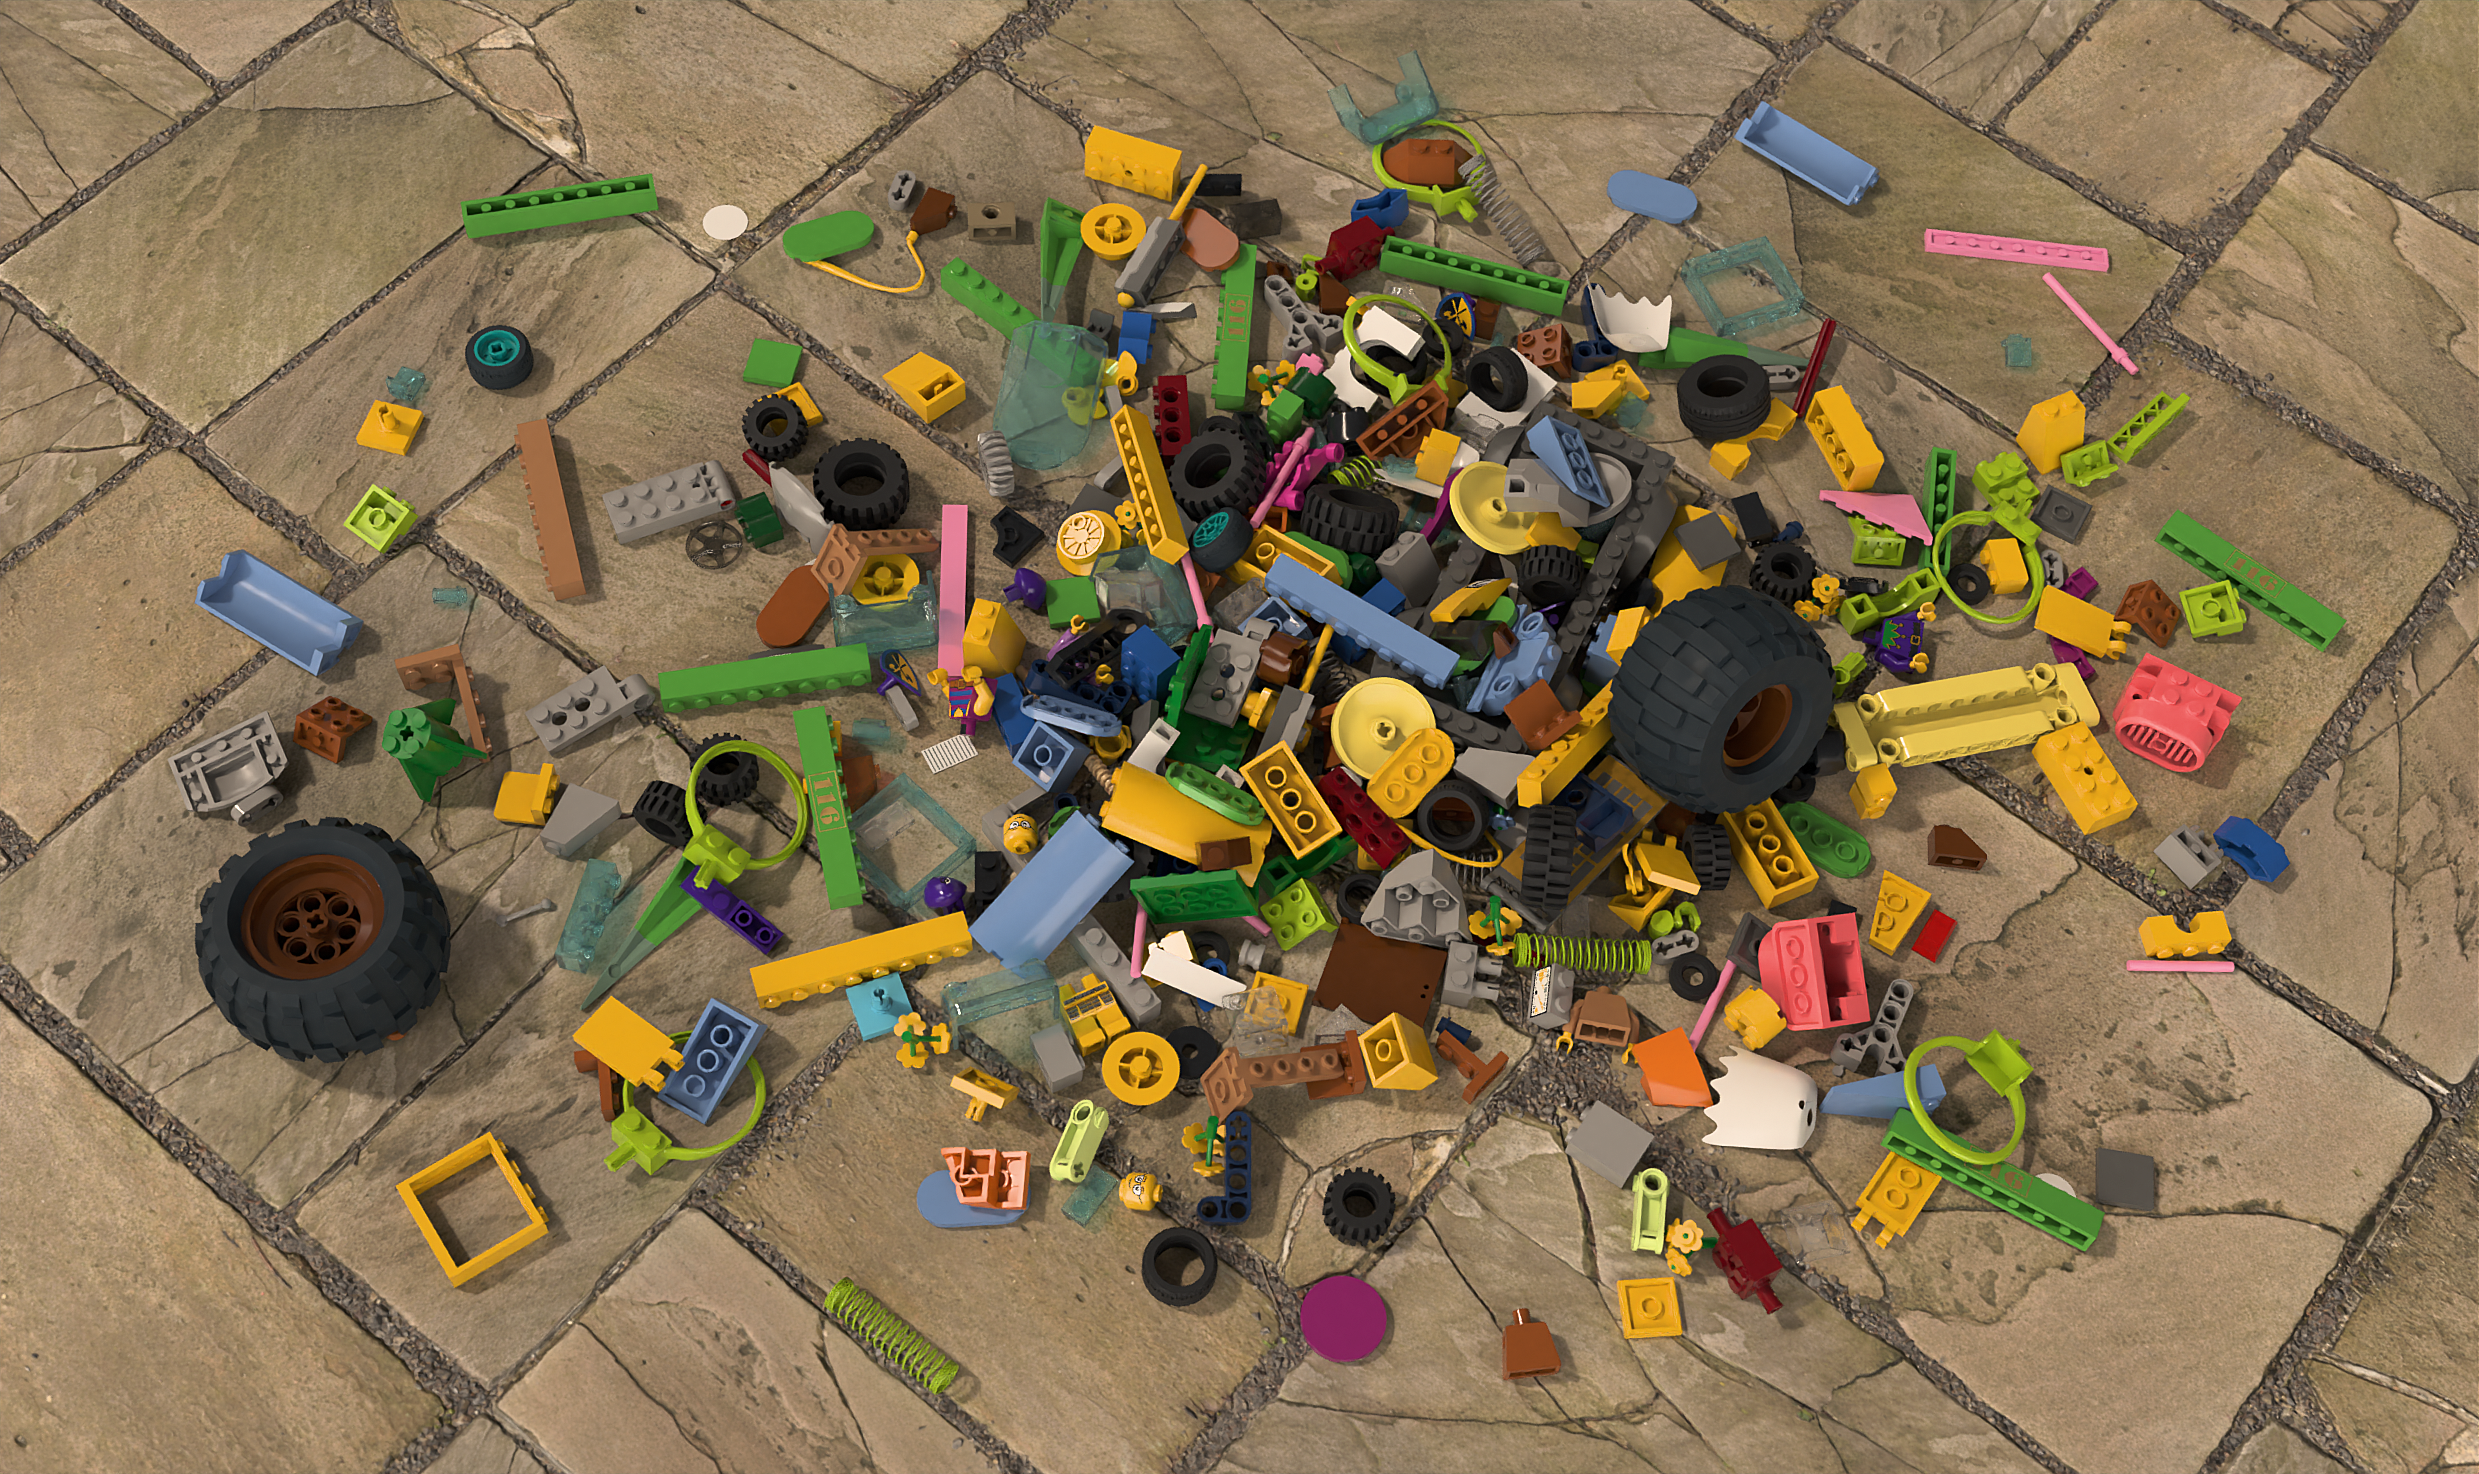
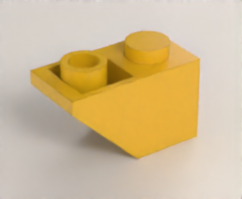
[1572,379,1622,419]

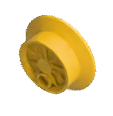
[1080,203,1146,261]
[1056,510,1122,576]
[850,554,919,612]
[1102,1032,1180,1105]

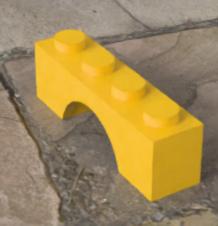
[1709,397,1798,481]

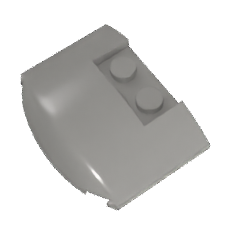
[769,461,835,555]
[168,711,289,812]

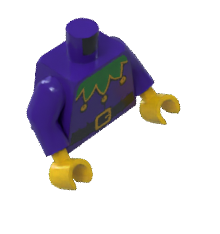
[1862,602,1936,674]

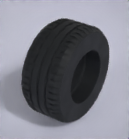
[1677,354,1771,440]

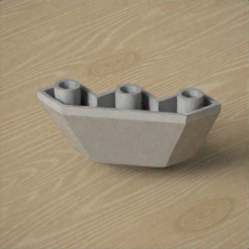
[1503,459,1590,527]
[1361,848,1472,949]

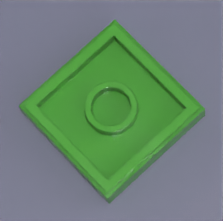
[743,338,803,388]
[1045,575,1101,629]

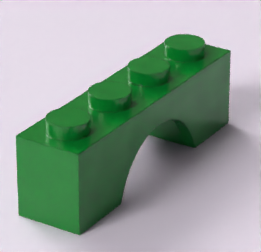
[1259,824,1358,899]

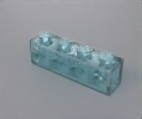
[555,858,621,974]

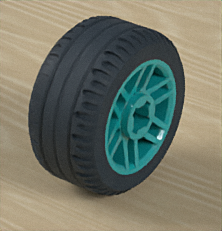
[465,325,534,390]
[1188,507,1254,573]

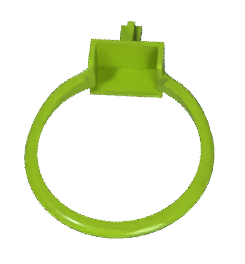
[1372,119,1486,223]
[1343,294,1453,406]
[1932,498,2045,624]
[682,740,809,889]
[1903,1029,2034,1165]
[603,1030,766,1175]

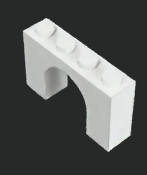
[1323,305,1425,416]
[1451,348,1557,448]
[1127,718,1245,789]

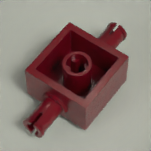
[1314,215,1396,283]
[1706,1207,1784,1315]

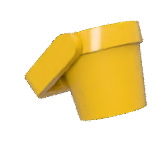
[1240,687,1281,733]
[1087,725,1132,766]

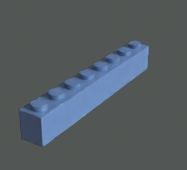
[1264,553,1460,690]

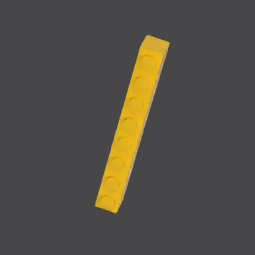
[1110,404,1189,565]
[1517,679,1613,808]
[750,911,973,1009]

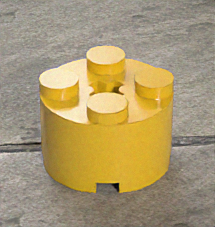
[1723,985,1787,1051]

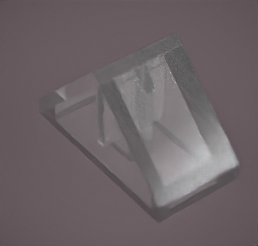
[1314,1004,1371,1046]

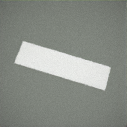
[1142,947,1247,1012]

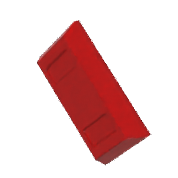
[1911,909,1958,963]

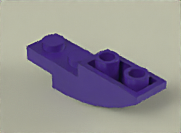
[679,865,783,955]

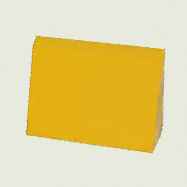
[1607,871,1675,932]

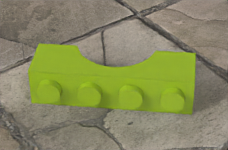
[1837,568,1941,636]

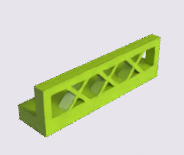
[2106,391,2191,464]

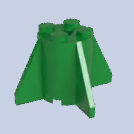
[382,697,488,802]

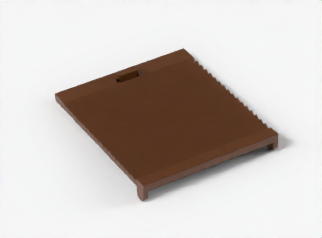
[1312,917,1448,1028]

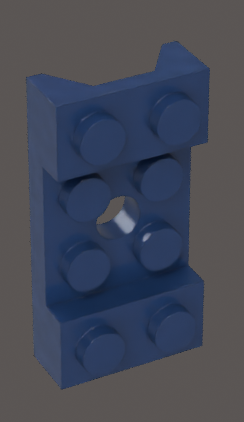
[1548,771,1634,853]

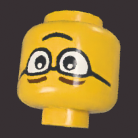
[1003,814,1039,855]
[1119,1172,1163,1211]

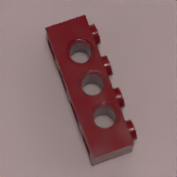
[1152,375,1191,469]
[1316,766,1412,870]

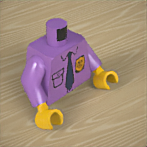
[1047,615,1114,688]

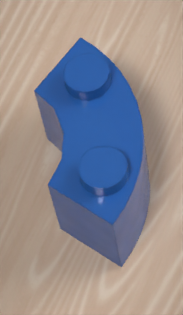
[1351,188,1409,230]
[1117,310,1157,364]
[2213,816,2290,882]

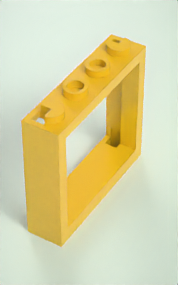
[396,1132,549,1288]

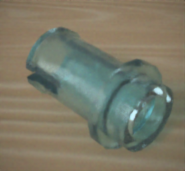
[1382,454,1416,474]
[432,586,467,606]

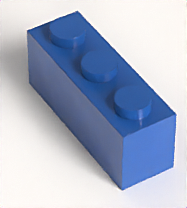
[992,673,1035,758]

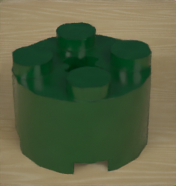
[1284,367,1338,422]

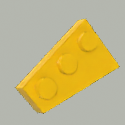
[1868,869,1932,956]

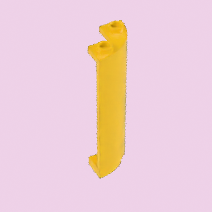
[1648,504,1738,618]
[1099,761,1273,887]

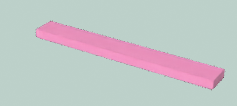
[1924,229,2109,272]
[938,505,968,681]

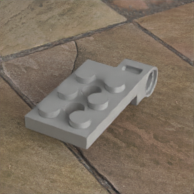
[1184,617,1278,728]
[525,665,655,756]

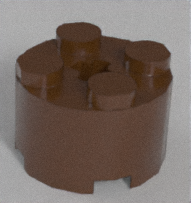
[1256,631,1311,688]

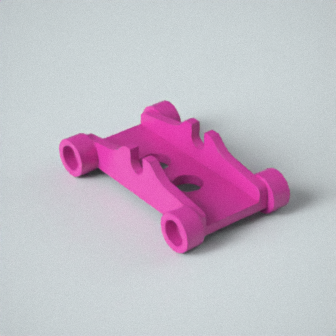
[1251,441,1344,511]

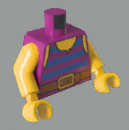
[927,665,998,737]

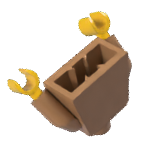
[1556,986,1640,1065]

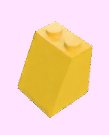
[2015,390,2086,475]
[962,598,1027,679]
[1358,1012,1439,1090]

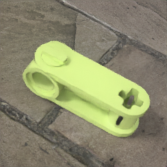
[1050,1100,1109,1183]
[1631,1168,1670,1255]

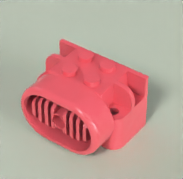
[2113,652,2242,772]
[1758,913,1871,1031]

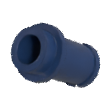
[1773,521,1804,544]
[1435,1016,1472,1046]

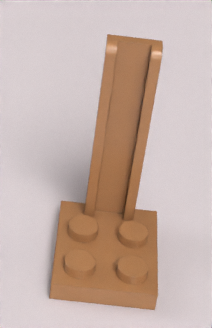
[810,524,939,604]
[395,644,493,763]
[1200,1046,1344,1128]

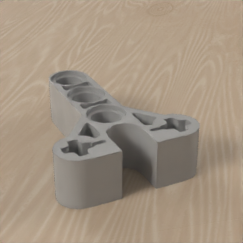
[1264,275,1343,365]
[1830,979,1914,1078]

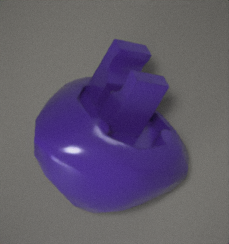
[1003,568,1047,610]
[923,876,967,916]

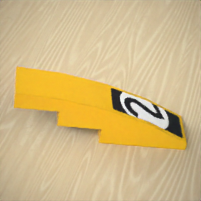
[1430,577,1512,622]

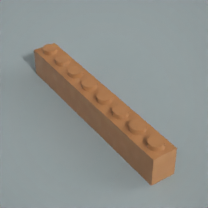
[514,419,587,601]

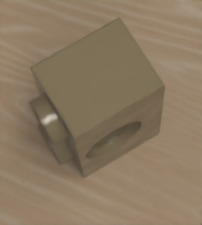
[967,202,1016,241]

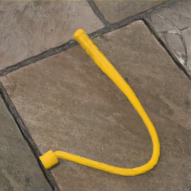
[804,231,925,293]
[1394,821,1503,868]

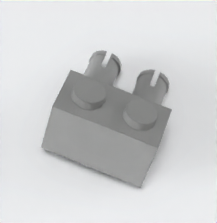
[2153,824,2223,889]
[1440,941,1503,1008]

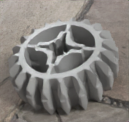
[977,430,1015,497]

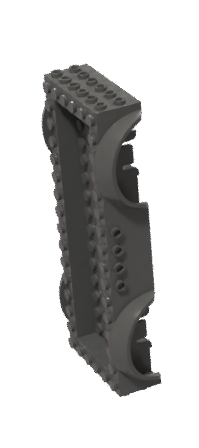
[1370,400,1678,767]

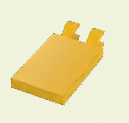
[2034,585,2132,660]
[1631,828,1701,895]
[572,996,685,1093]
[1851,1151,1942,1248]

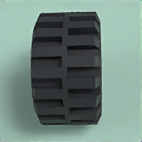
[742,394,809,462]
[1749,541,1817,609]
[1517,544,1584,605]
[689,733,760,806]
[632,780,708,847]
[1681,824,1732,891]
[1322,1167,1396,1246]

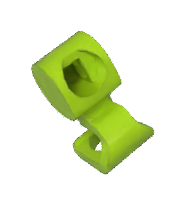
[1295,254,1323,301]
[1647,902,1701,940]

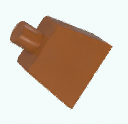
[1502,1308,1562,1380]

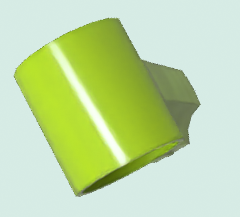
[1832,652,1868,698]

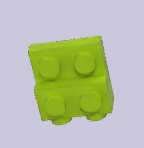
[1971,451,2040,508]
[343,484,419,554]
[2179,580,2247,639]

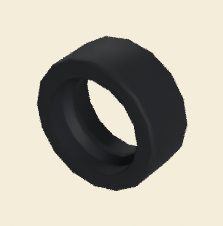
[1336,873,1382,927]

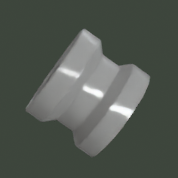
[1238,939,1266,971]

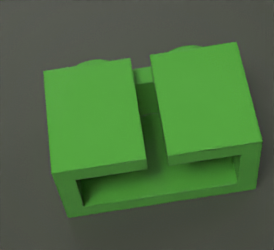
[1266,389,1304,446]

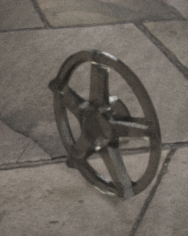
[685,520,743,570]

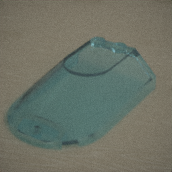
[993,320,1109,470]

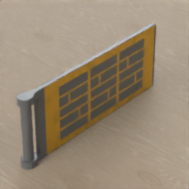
[1480,754,1670,935]

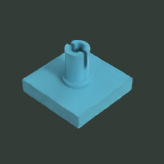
[845,972,913,1041]

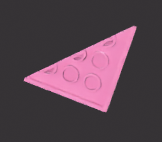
[1819,490,1933,546]

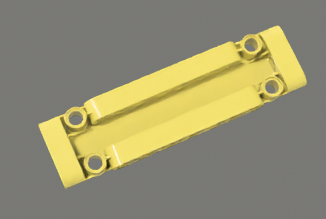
[1827,662,2100,772]

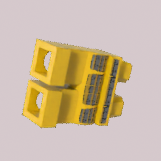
[1058,973,1131,1057]

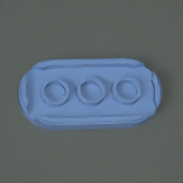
[1607,170,1697,224]
[1020,695,1122,737]
[917,1170,1031,1228]

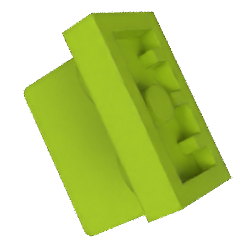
[1847,514,1906,566]
[1260,878,1339,951]

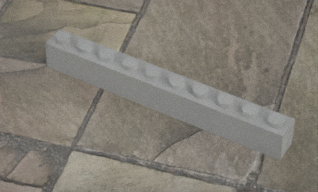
[982,803,1161,1029]

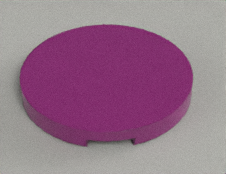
[1300,1276,1387,1363]

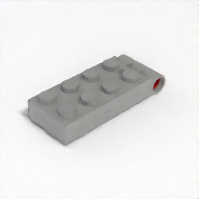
[602,460,736,545]

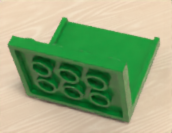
[1163,624,1257,773]
[1130,850,1260,925]

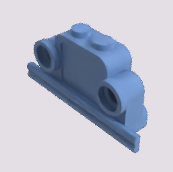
[1466,604,1563,716]

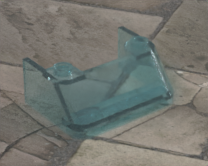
[1327,50,1440,147]
[1088,544,1198,647]
[827,570,939,656]
[940,958,1059,1050]

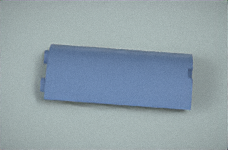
[1734,101,1880,206]
[195,549,364,676]
[968,810,1134,982]

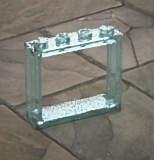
[1680,236,1805,337]
[848,772,977,912]

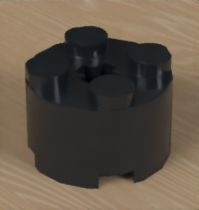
[1326,407,1374,457]
[1797,725,1846,779]

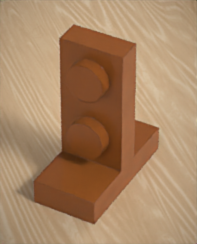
[1435,1030,1509,1105]
[574,1050,621,1121]

